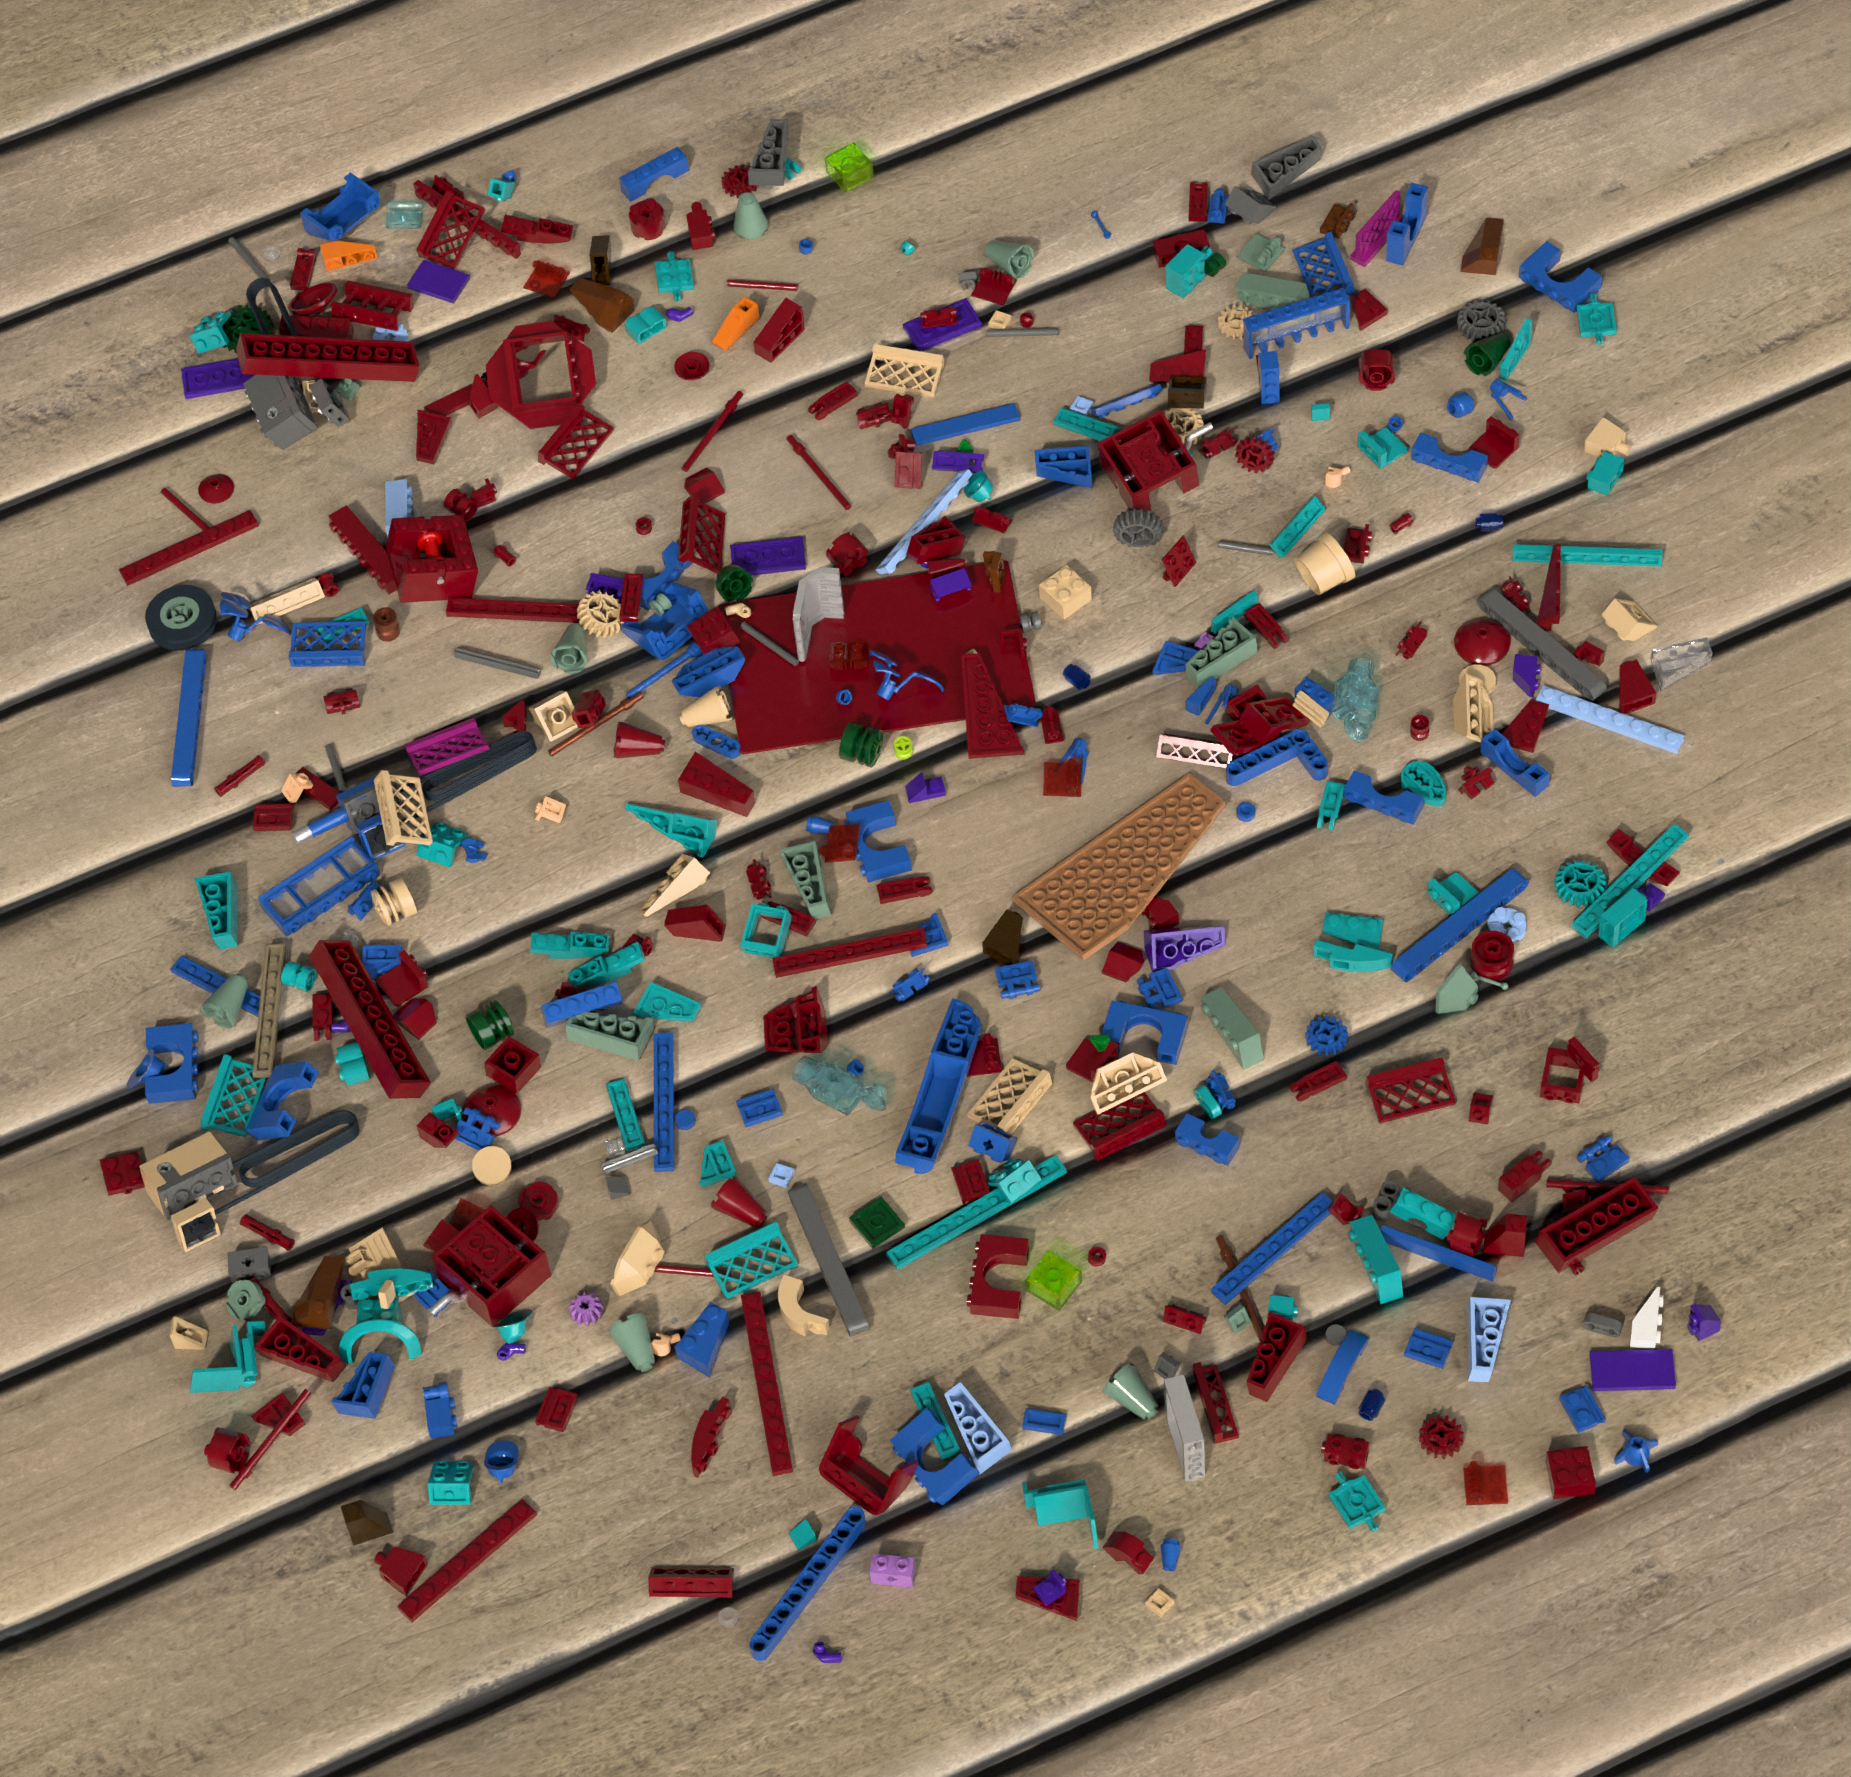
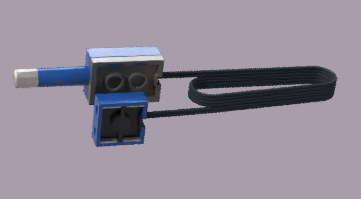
[291,731,537,861]

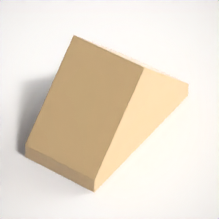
[170,1316,208,1350]

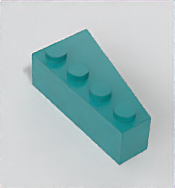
[194,871,238,950]
[1348,1215,1403,1305]

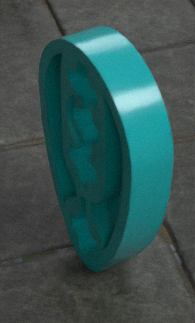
[1401,761,1446,807]

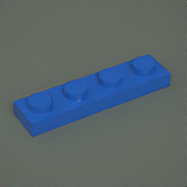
[1090,383,1163,418]

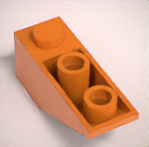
[320,241,378,271]
[712,296,760,351]

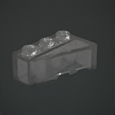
[1650,637,1712,692]

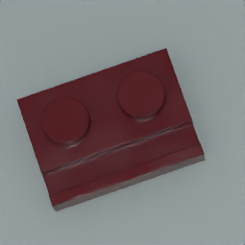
[894,451,923,489]
[253,804,293,831]
[1566,1037,1599,1083]
[951,1159,990,1204]
[535,1386,578,1432]

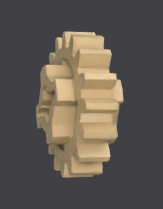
[1218,305,1254,340]

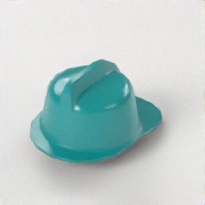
[964,471,994,502]
[493,1309,533,1344]

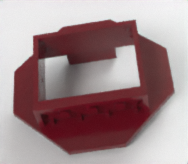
[485,321,597,429]

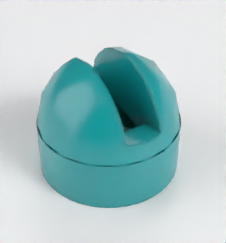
[900,240,916,255]

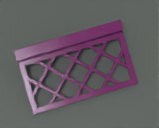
[1350,190,1403,267]
[404,718,489,776]

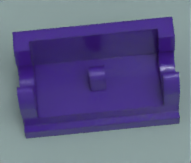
[930,568,972,602]
[586,573,624,604]

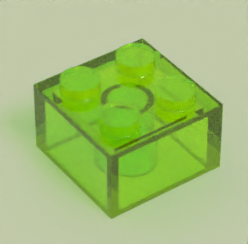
[824,142,874,192]
[1025,1250,1083,1311]

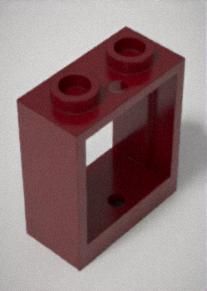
[1540,1047,1585,1104]

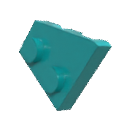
[699,1140,737,1188]

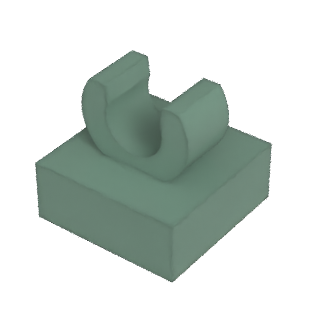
[334,379,360,401]
[1224,1304,1251,1334]

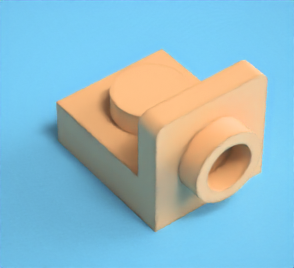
[281,773,313,803]
[534,796,566,823]

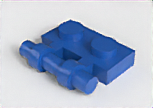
[995,960,1040,999]
[1137,968,1182,1009]
[455,1107,501,1151]
[1576,1135,1629,1183]

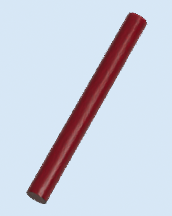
[727,280,798,291]
[161,488,210,531]
[654,1265,732,1277]

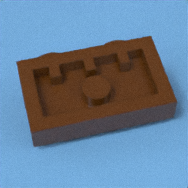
[1320,203,1355,239]
[983,551,1005,593]

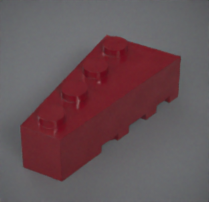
[279,315,354,339]
[678,751,755,817]
[1246,1311,1307,1402]
[254,1316,346,1382]

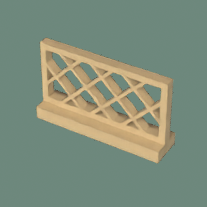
[865,344,945,398]
[374,770,433,845]
[967,1058,1053,1134]

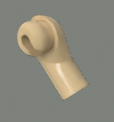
[724,603,751,618]

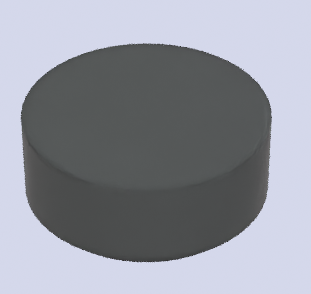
[1326,1324,1346,1346]

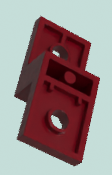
[1210,696,1310,755]

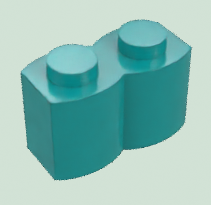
[625,306,667,344]
[334,1042,370,1086]

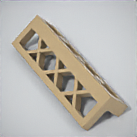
[249,577,325,625]

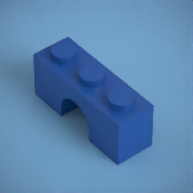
[1258,351,1279,404]
[1175,1113,1239,1166]

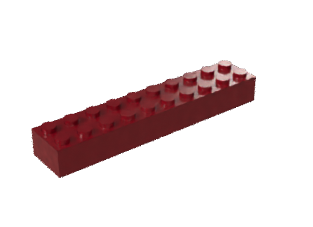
[236,333,420,382]
[309,940,431,1099]

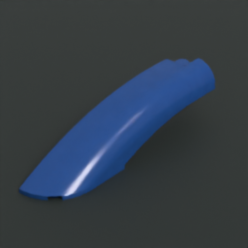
[895,998,981,1174]

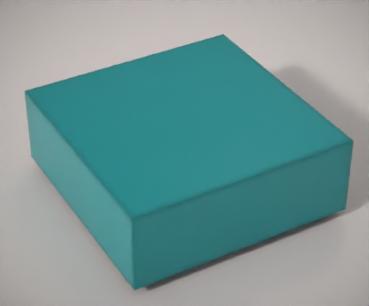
[1311,403,1330,421]

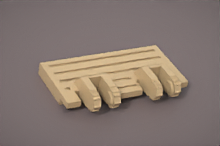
[344,1228,416,1303]

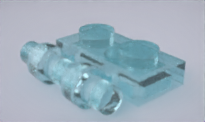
[386,200,424,229]

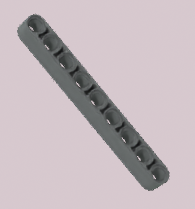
[1477,588,1607,702]
[788,1183,869,1337]

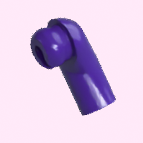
[331,1020,351,1032]
[813,1642,842,1663]

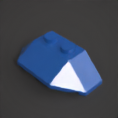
[672,646,745,698]

